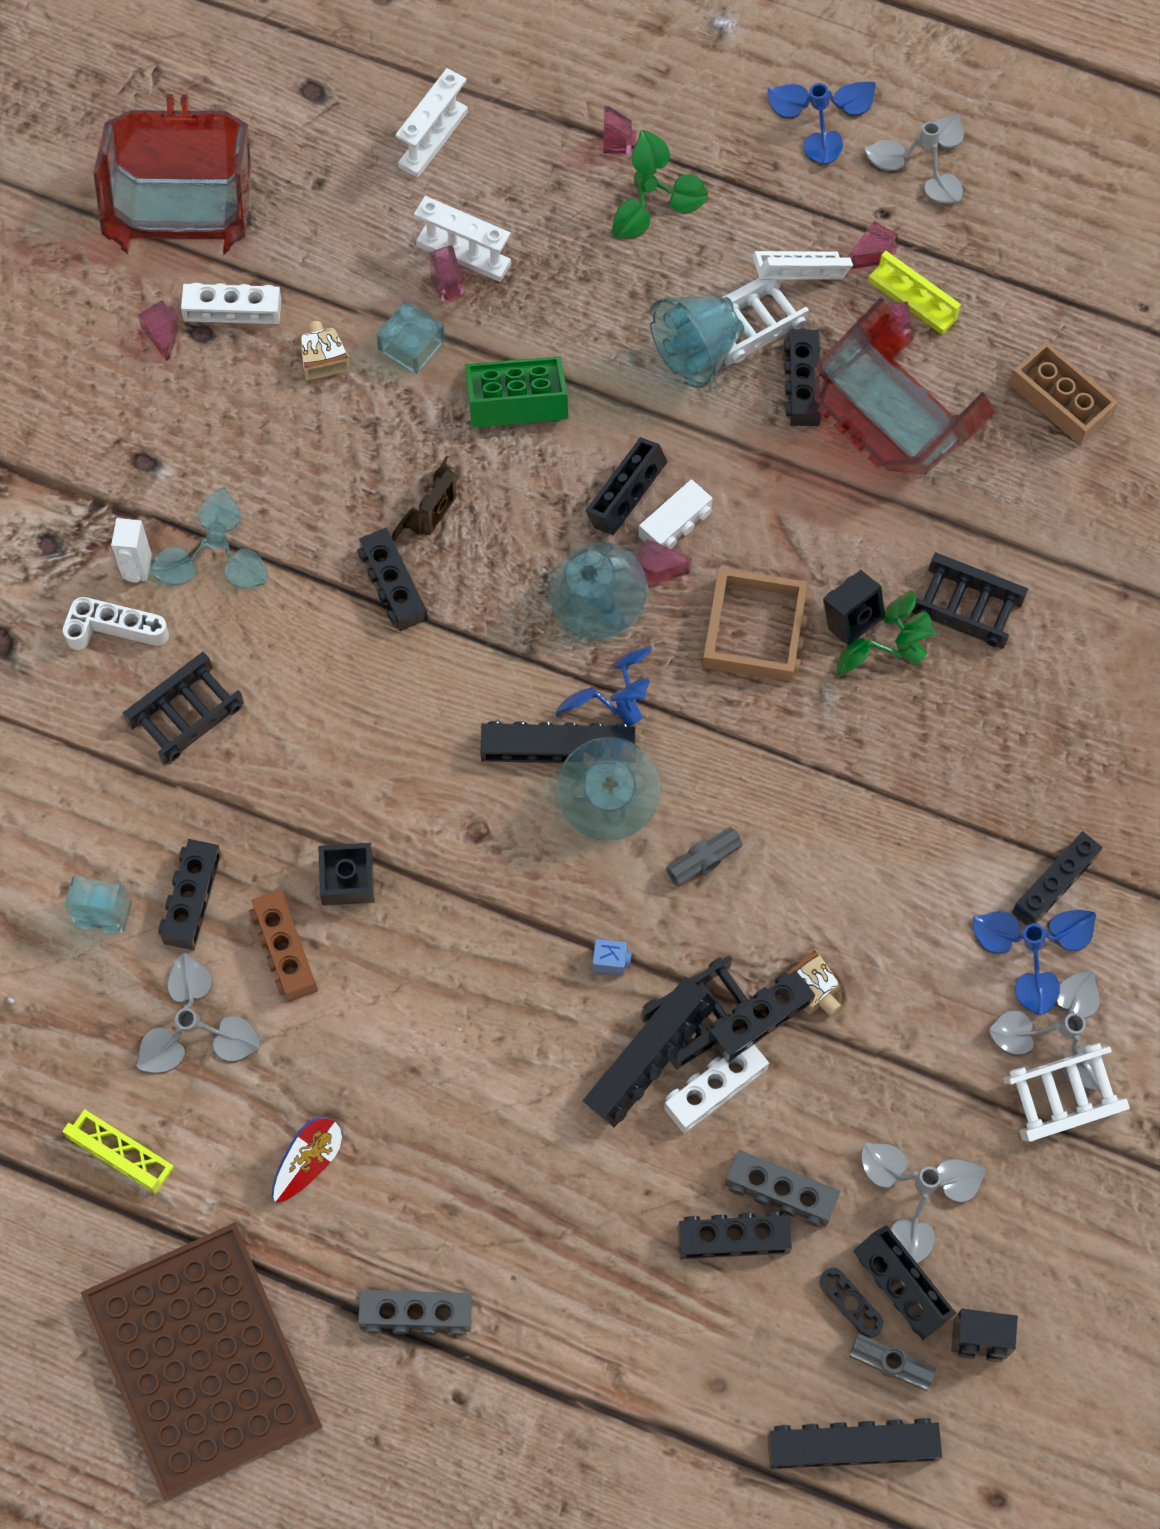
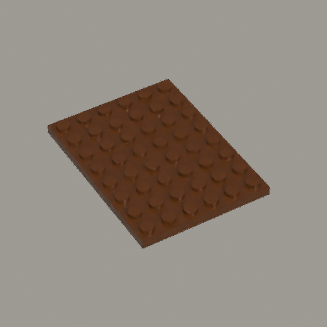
[81,1223,322,1501]

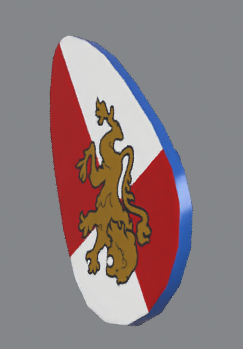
[271,1117,342,1203]

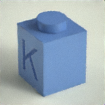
[592,939,632,976]

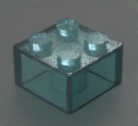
[376,301,445,374]
[64,876,132,934]

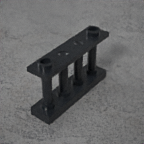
[911,552,1029,649]
[123,651,244,765]
[641,955,764,1070]

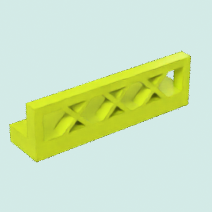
[868,251,961,335]
[62,1109,174,1195]

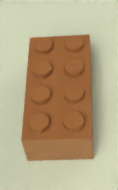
[1009,341,1118,446]

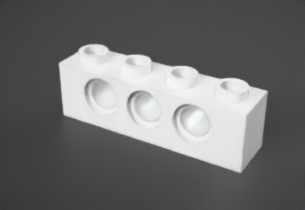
[181,283,282,324]
[664,1045,769,1134]

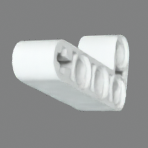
[63,597,169,650]

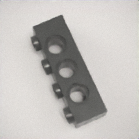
[725,1149,840,1227]
[358,1290,472,1336]

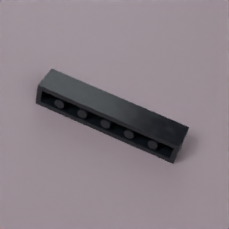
[480,721,635,765]
[582,976,717,1128]
[767,1418,942,1469]

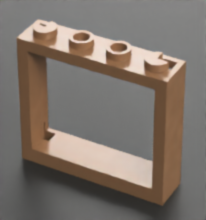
[702,567,811,682]

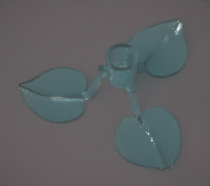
[150,487,268,588]

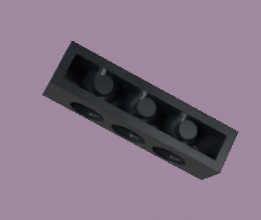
[784,329,821,426]
[585,437,667,536]
[357,528,427,631]
[1011,831,1103,926]
[158,839,221,951]
[709,970,815,1063]
[678,1212,792,1259]
[853,1225,957,1340]

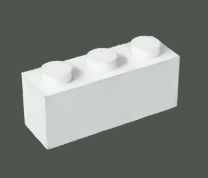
[638,479,713,555]
[111,518,152,582]

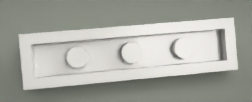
[752,251,853,279]

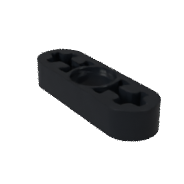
[819,1268,883,1338]

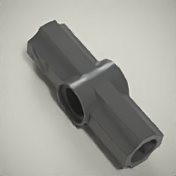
[666,826,743,887]
[849,1334,936,1392]

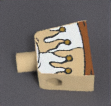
[301,321,351,381]
[788,949,841,1016]

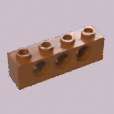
[249,889,318,1002]

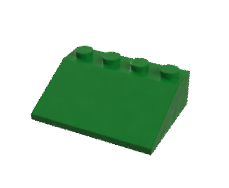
[465,356,569,428]

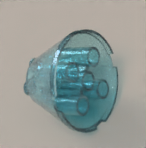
[649,296,744,388]
[548,542,648,639]
[557,737,660,841]

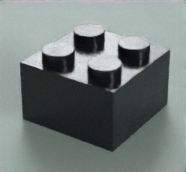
[823,570,886,646]
[318,843,375,906]
[951,1308,1018,1362]

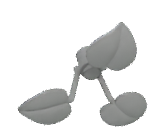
[864,114,964,204]
[137,953,260,1073]
[989,971,1103,1091]
[861,1143,986,1263]

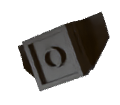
[392,456,457,541]

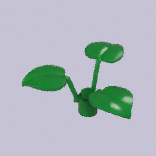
[612,130,708,238]
[837,590,935,678]

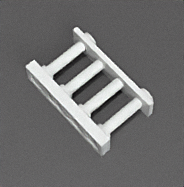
[396,68,468,178]
[414,196,511,282]
[696,278,809,366]
[1003,1043,1130,1142]

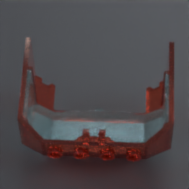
[93,94,251,256]
[814,297,996,475]

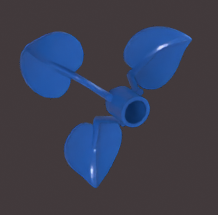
[768,82,876,165]
[556,645,652,726]
[973,910,1096,1015]

